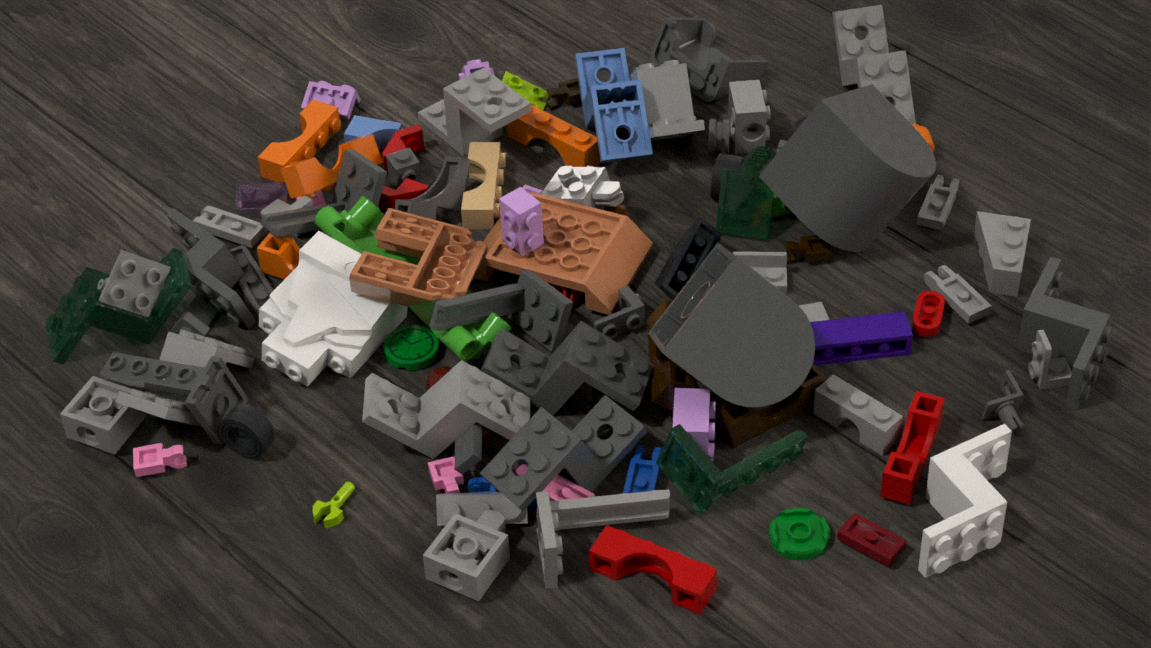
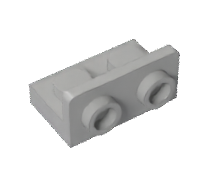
[733,252,787,294]

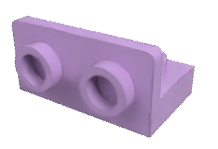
[301,81,361,120]

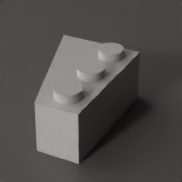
[974,211,1031,297]

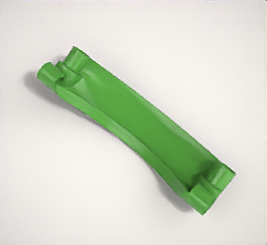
[315,195,512,361]

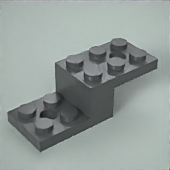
[166,208,257,330]

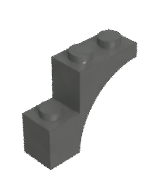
[395,156,469,220]

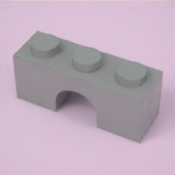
[813,374,903,456]

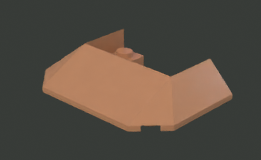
[349,208,487,306]

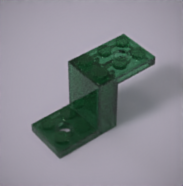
[45,248,191,364]

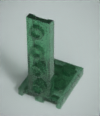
[716,146,776,239]
[656,424,808,515]

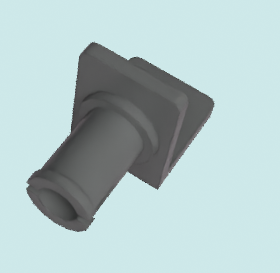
[982,370,1026,437]

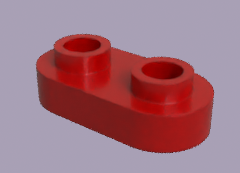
[912,291,945,337]

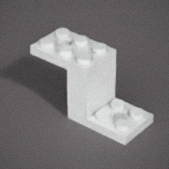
[918,424,1012,578]

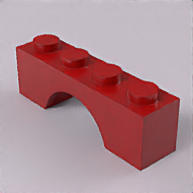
[880,391,945,505]
[589,525,717,615]

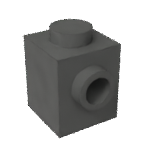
[386,148,422,189]

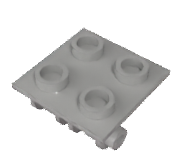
[98,250,171,318]

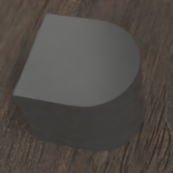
[759,84,936,252]
[648,243,815,407]

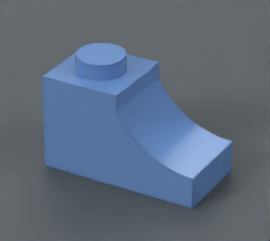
[344,115,402,151]

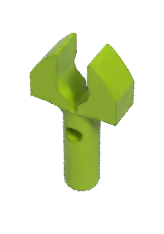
[313,482,355,528]

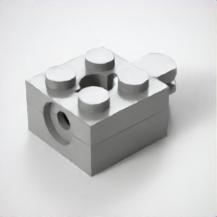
[728,80,771,153]
[541,166,624,210]
[60,376,147,454]
[423,510,510,601]

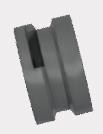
[708,118,730,155]

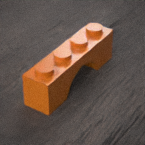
[258,100,341,185]
[507,105,601,167]
[280,134,383,198]
[257,233,300,279]

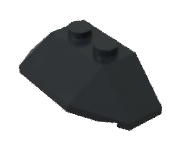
[654,216,721,299]

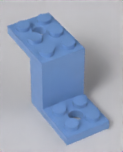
[574,48,653,163]

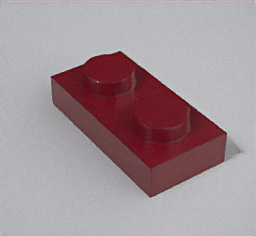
[837,512,907,567]

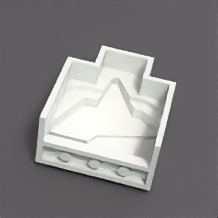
[259,231,408,387]

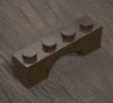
[647,299,695,411]
[715,363,827,449]

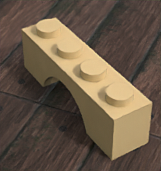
[461,142,506,230]

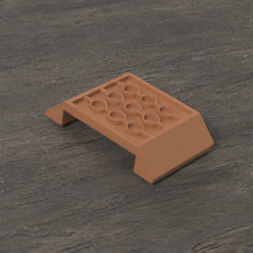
[473,192,653,315]

